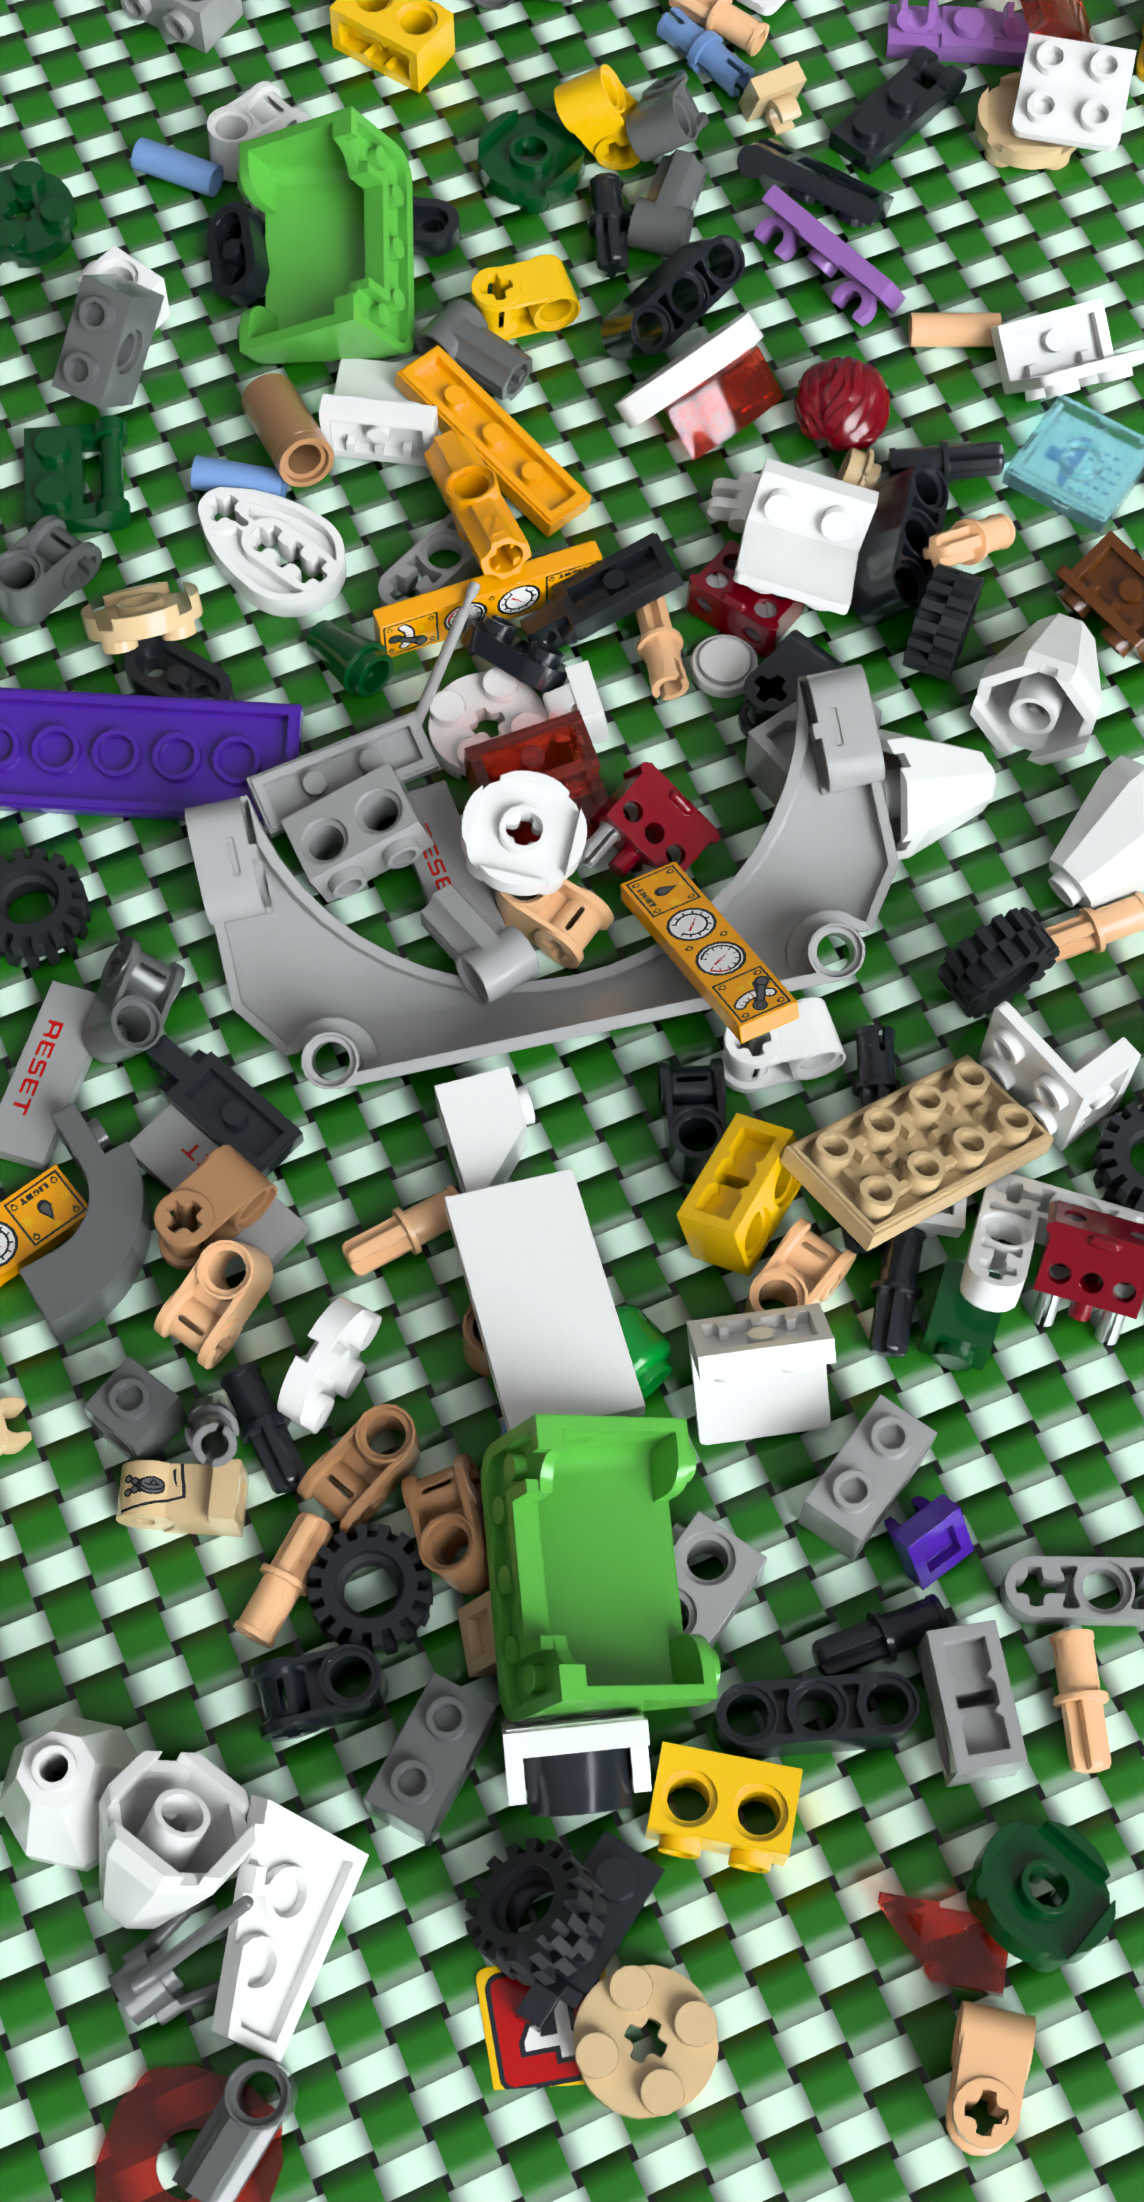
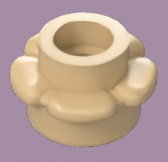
[836,447,882,490]

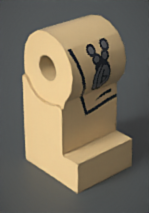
[116,1459,249,1537]

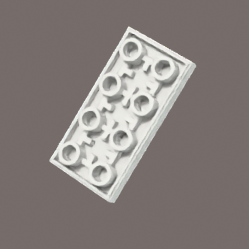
[444,1169,645,1432]

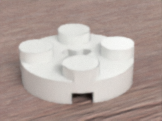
[428,667,547,786]
[460,770,587,896]
[277,1297,382,1434]

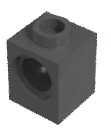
[83,1356,188,1461]

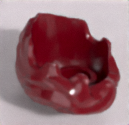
[794,355,890,453]

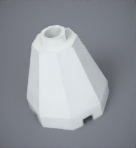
[970,613,1103,766]
[878,729,996,860]
[1048,755,1144,910]
[0,1715,138,1872]
[99,1750,256,1929]

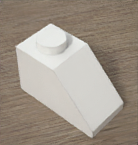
[434,1066,535,1193]

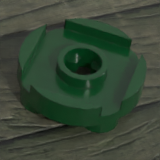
[477,108,585,214]
[0,161,77,268]
[966,1820,1116,1973]

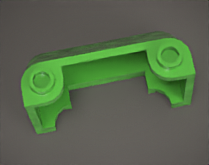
[236,106,415,365]
[481,1414,721,1722]

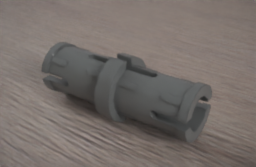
[184,1395,239,1467]

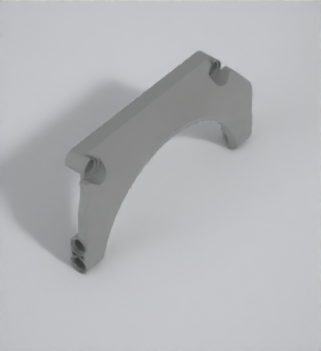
[185,664,899,1089]

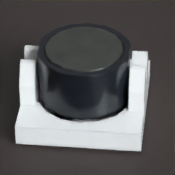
[501,1711,652,1817]

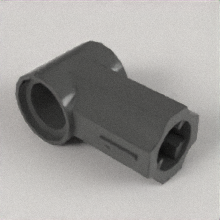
[627,149,707,257]
[415,298,532,401]
[172,2059,298,2202]

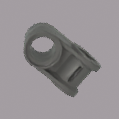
[626,70,709,162]
[0,515,102,628]
[82,936,185,1064]

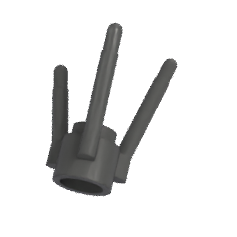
[108,1895,254,2026]

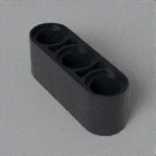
[601,235,745,361]
[851,462,949,626]
[712,1671,920,1759]

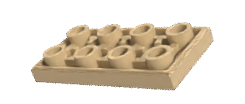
[780,1054,1055,1252]

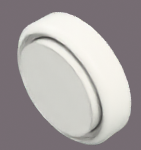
[690,634,758,698]

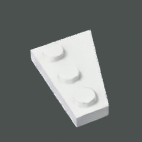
[211,1794,369,2063]

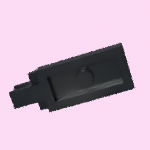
[519,532,684,649]
[146,1034,304,1177]
[515,1830,665,2033]

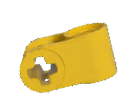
[554,64,641,170]
[471,254,581,341]

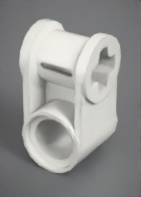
[207,81,310,182]
[720,997,846,1093]

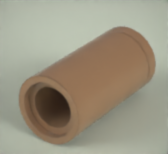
[241,373,334,487]

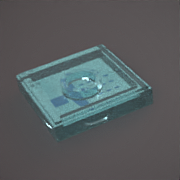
[1002,395,1144,535]

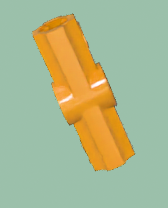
[423,430,531,581]

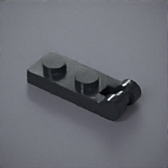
[828,45,967,175]
[737,138,894,228]

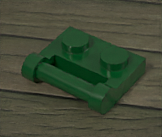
[24,415,131,534]

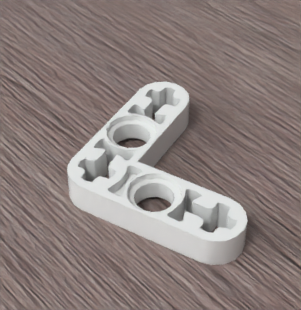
[960,1174,1144,1312]

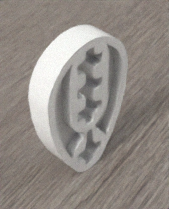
[614,311,764,429]
[198,487,347,617]

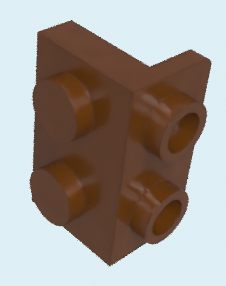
[1055,530,1144,663]

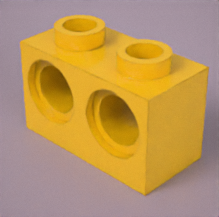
[329,0,455,93]
[676,1113,802,1277]
[645,1742,803,1873]

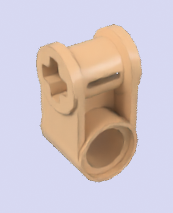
[495,879,614,969]
[743,1217,856,1313]
[154,1240,273,1370]
[945,2000,1036,2156]

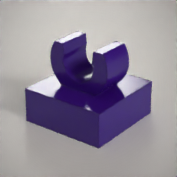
[884,1493,974,1590]

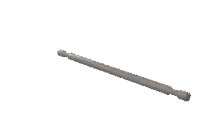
[415,581,481,726]

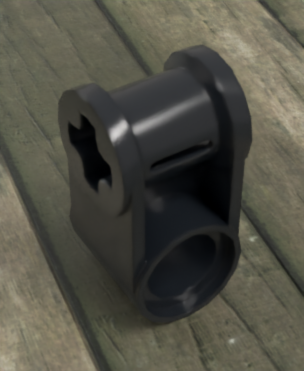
[738,630,845,738]
[657,1058,727,1185]
[249,1644,388,1742]

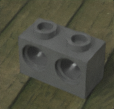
[363,1672,497,1847]

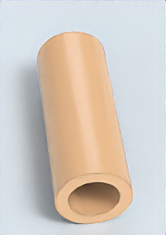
[908,313,1002,347]

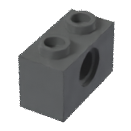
[52,274,164,408]

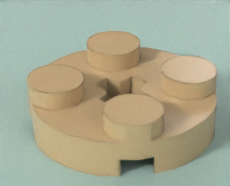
[975,71,1077,170]
[81,582,203,655]
[572,1965,719,2119]

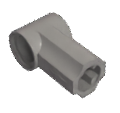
[420,884,540,1006]

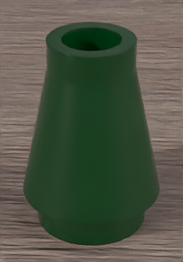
[306,620,393,697]

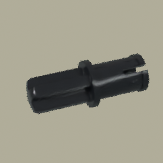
[588,172,631,278]
[888,439,1005,486]
[852,1025,903,1109]
[868,1227,926,1358]
[220,1363,307,1494]
[812,1594,950,1676]

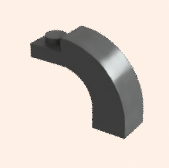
[18,1103,152,1345]

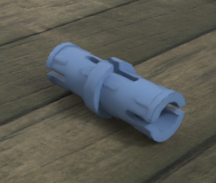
[656,7,754,98]

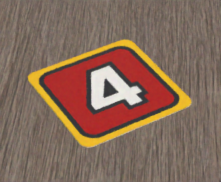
[476,1966,607,2090]

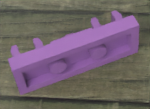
[886,0,1047,67]
[754,184,906,327]

